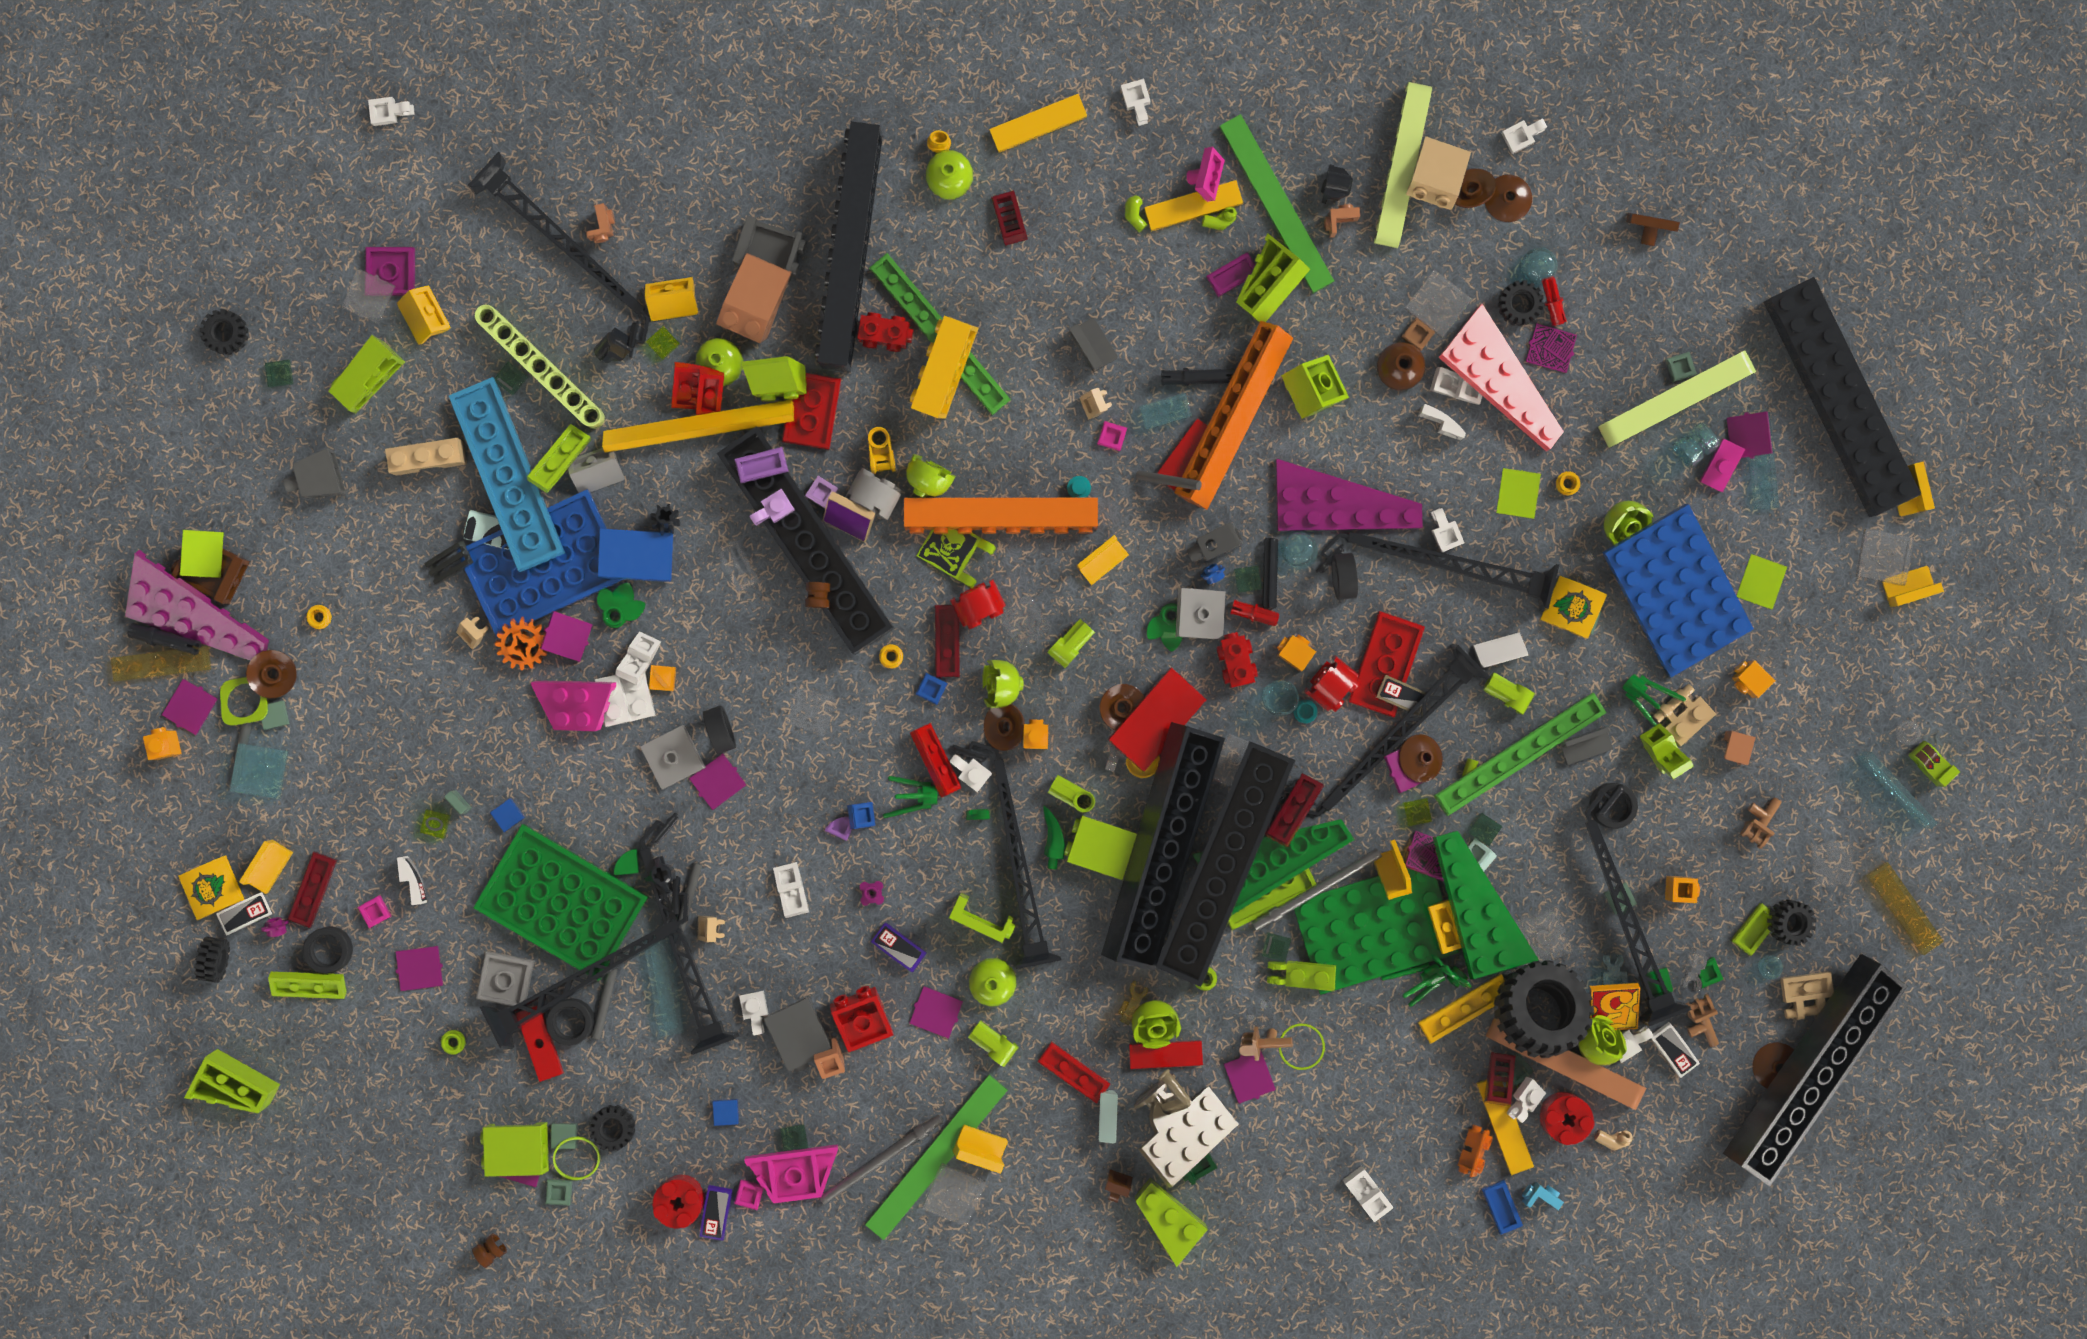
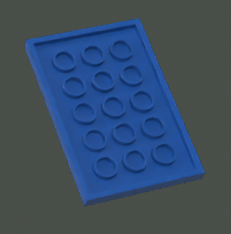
[456,489,624,638]
[1602,504,1754,677]

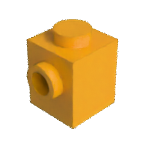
[1277,634,1317,672]
[1732,660,1776,698]
[1023,719,1048,749]
[143,727,182,760]
[1665,876,1700,903]

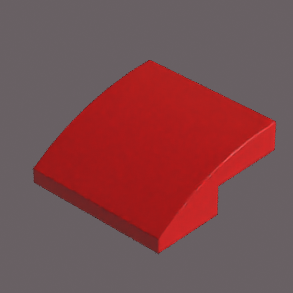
[671,362,724,415]

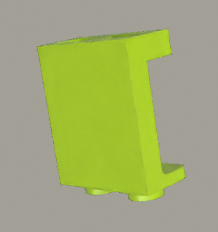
[1064,815,1137,880]
[949,893,1015,943]
[480,1122,549,1177]

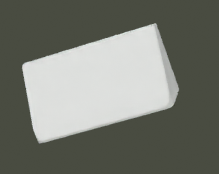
[1473,632,1528,668]

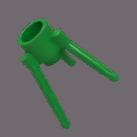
[1622,674,1686,727]
[883,776,937,818]
[1381,962,1445,1007]

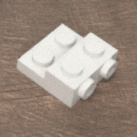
[595,672,656,727]

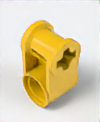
[868,427,896,474]

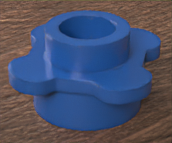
[1200,563,1225,584]

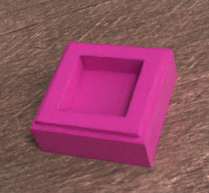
[1097,421,1127,451]
[357,895,392,928]
[734,1179,764,1210]

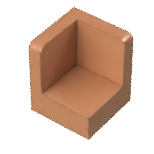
[1724,731,1756,765]
[814,1037,845,1079]

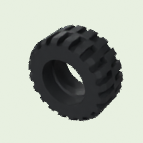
[1494,960,1594,1058]

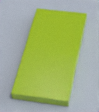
[1228,868,1316,930]

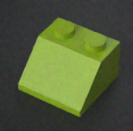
[1281,354,1349,419]
[742,356,807,402]

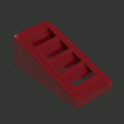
[991,190,1028,246]
[1484,1052,1516,1106]

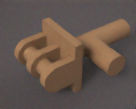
[1740,798,1782,849]
[1685,994,1719,1047]
[1239,1027,1293,1061]

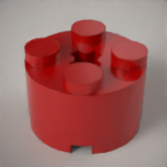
[950,579,1006,630]
[1304,655,1360,712]
[1540,1092,1595,1145]
[652,1174,705,1229]

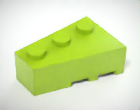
[1236,233,1310,323]
[329,335,405,414]
[184,1049,280,1113]
[1135,1178,1208,1267]

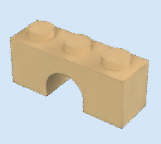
[385,438,467,476]

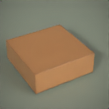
[1401,318,1435,351]

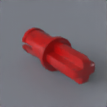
[1542,276,1567,326]
[1230,599,1279,626]

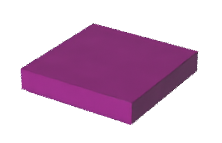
[365,247,415,296]

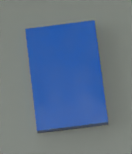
[597,529,673,582]

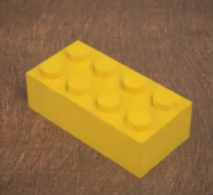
[910,315,979,419]

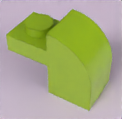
[1640,723,1694,779]

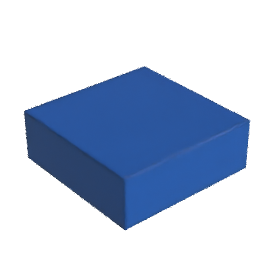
[916,673,948,705]
[490,798,525,832]
[847,802,875,829]
[713,1099,739,1126]

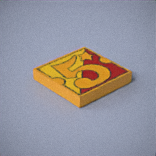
[1589,983,1640,1030]

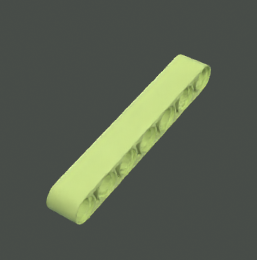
[1374,82,1432,248]
[475,305,605,429]
[1598,351,1756,448]

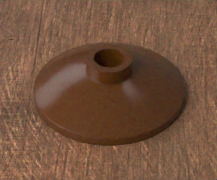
[1455,169,1496,208]
[1485,175,1532,222]
[246,650,297,698]
[1099,684,1144,730]
[984,704,1025,751]
[1399,734,1443,783]
[1753,1042,1794,1088]

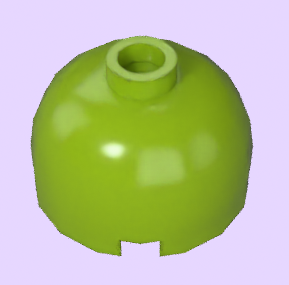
[926,150,973,199]
[695,338,744,387]
[906,454,956,498]
[1603,500,1654,545]
[982,660,1024,708]
[969,958,1017,1007]
[1131,1000,1181,1048]
[1578,1015,1627,1065]

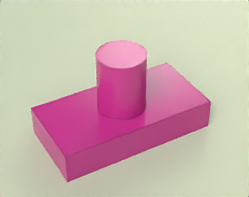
[1187,147,1225,202]
[1700,438,1745,492]

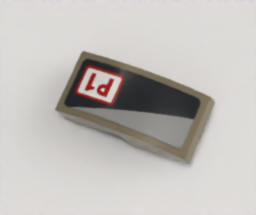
[1375,675,1425,716]

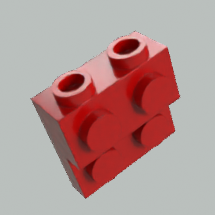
[830,986,894,1053]

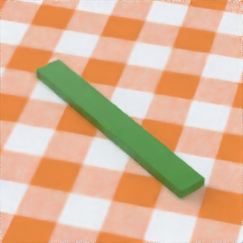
[1219,114,1334,294]
[869,253,1011,416]
[1433,692,1607,816]
[865,1074,1008,1240]

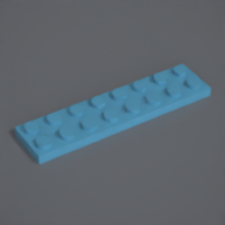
[449,377,565,572]

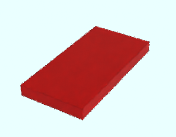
[1348,611,1425,718]
[1107,667,1207,772]

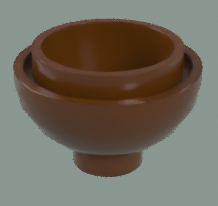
[1377,342,1425,391]

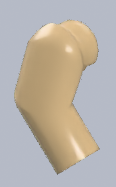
[1594,1130,1633,1150]

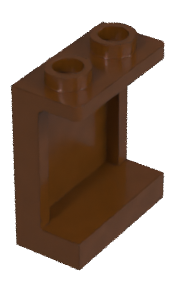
[171,549,250,605]

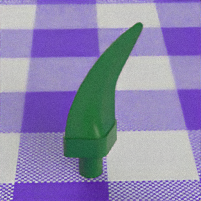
[1043,805,1065,870]

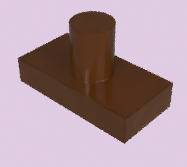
[1626,213,1680,246]

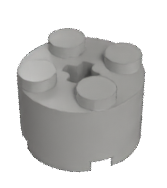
[845,468,902,521]

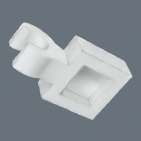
[1121,79,1150,126]
[368,97,415,126]
[1501,119,1547,154]
[1431,508,1464,553]
[950,754,992,792]
[739,991,768,1035]
[1619,1025,1654,1063]
[1507,1077,1546,1123]

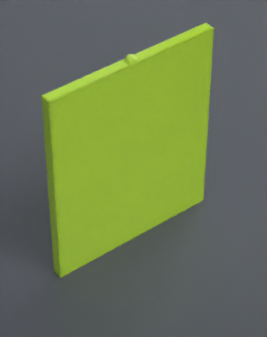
[1496,468,1541,519]
[180,530,224,578]
[1736,554,1787,610]

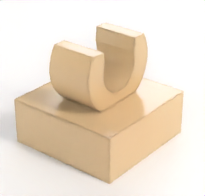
[1079,388,1112,420]
[456,617,488,650]
[697,916,725,942]

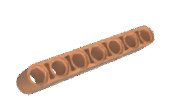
[1486,1017,1647,1110]

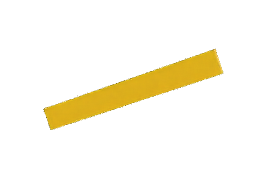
[602,400,794,453]

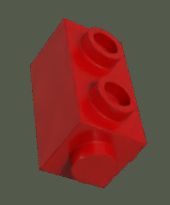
[857,312,914,352]
[1216,632,1258,688]

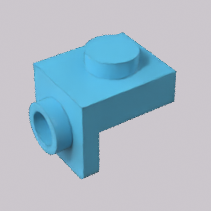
[1522,1181,1564,1211]

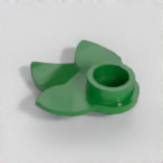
[597,582,646,628]
[1147,603,1189,652]
[1433,954,1472,988]

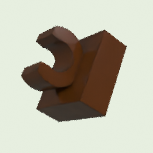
[1105,1169,1133,1203]

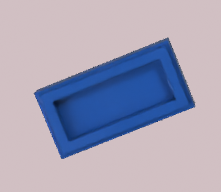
[1481,1179,1523,1235]

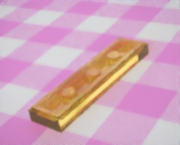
[111,646,211,682]
[1866,862,1944,955]

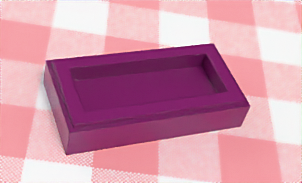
[1206,252,1255,297]

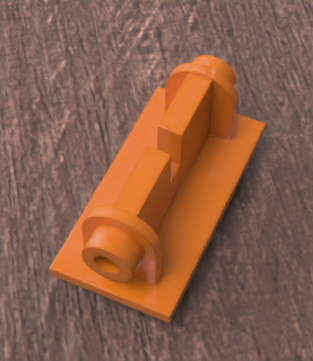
[1457,1124,1493,1177]

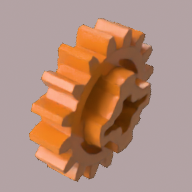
[495,617,548,670]

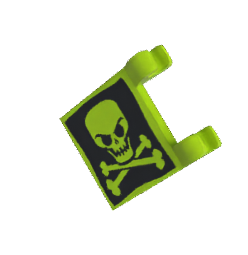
[916,530,996,588]

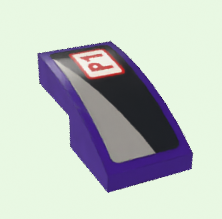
[871,922,927,972]
[699,1185,733,1241]

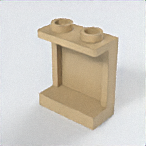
[1406,136,1471,210]

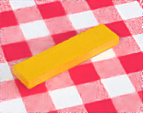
[989,94,1087,153]
[1144,180,1243,232]
[1417,974,1505,1044]
[1476,1075,1534,1175]

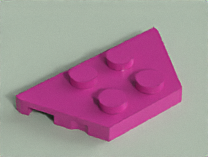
[531,681,616,731]
[744,1144,838,1203]

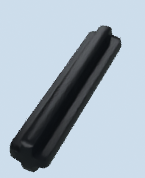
[1262,538,1278,609]

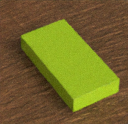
[1730,903,1772,956]

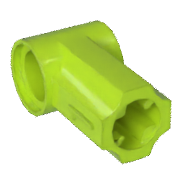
[1047,619,1095,668]
[1483,672,1535,715]
[1048,775,1096,812]
[968,1020,1019,1067]

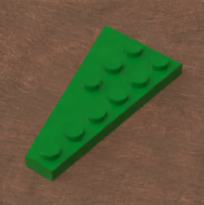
[1192,819,1354,916]
[1432,831,1539,979]

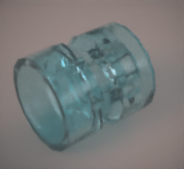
[1672,422,1720,468]

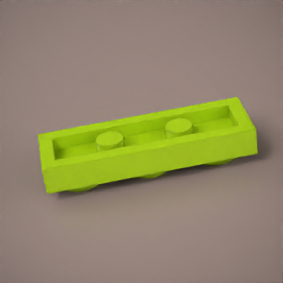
[527,424,591,493]
[268,971,346,999]

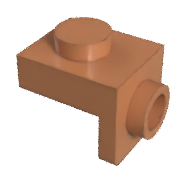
[586,203,615,243]
[1324,204,1360,238]

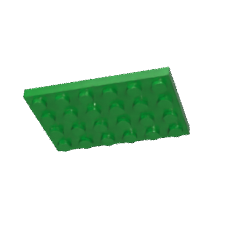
[473,824,649,981]
[1294,868,1459,995]

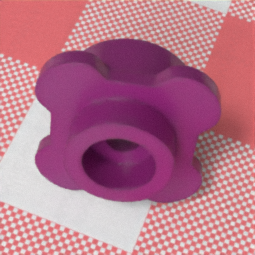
[859,881,884,906]
[261,917,289,937]

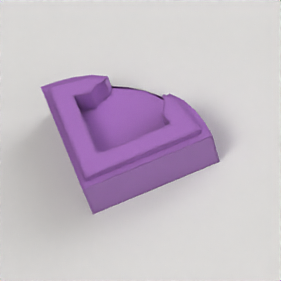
[825,816,852,841]

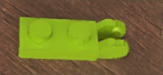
[1267,961,1336,991]

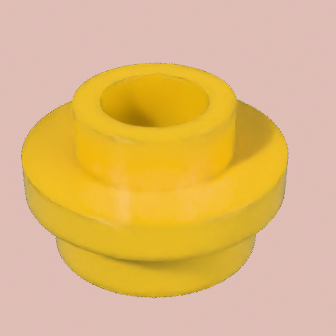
[927,130,951,153]
[1556,471,1580,496]
[306,605,332,629]
[879,644,903,668]

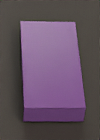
[735,447,789,483]

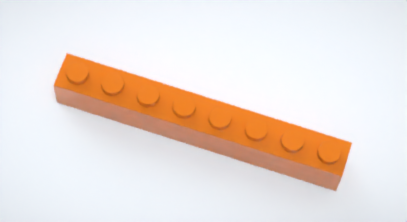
[1174,321,1293,510]
[904,498,1098,534]

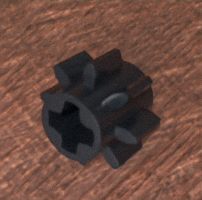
[650,504,680,535]

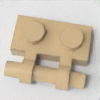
[1653,684,1716,746]
[1780,971,1834,1020]

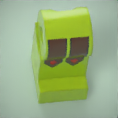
[1909,741,1960,787]

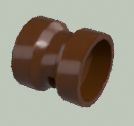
[805,582,830,608]
[472,1233,507,1268]

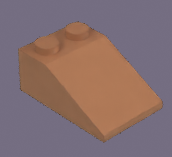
[716,253,792,343]

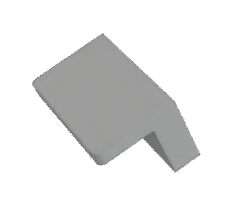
[568,448,625,493]

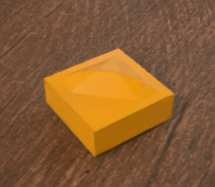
[649,665,676,691]

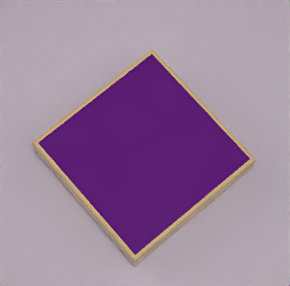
[822,492,875,542]

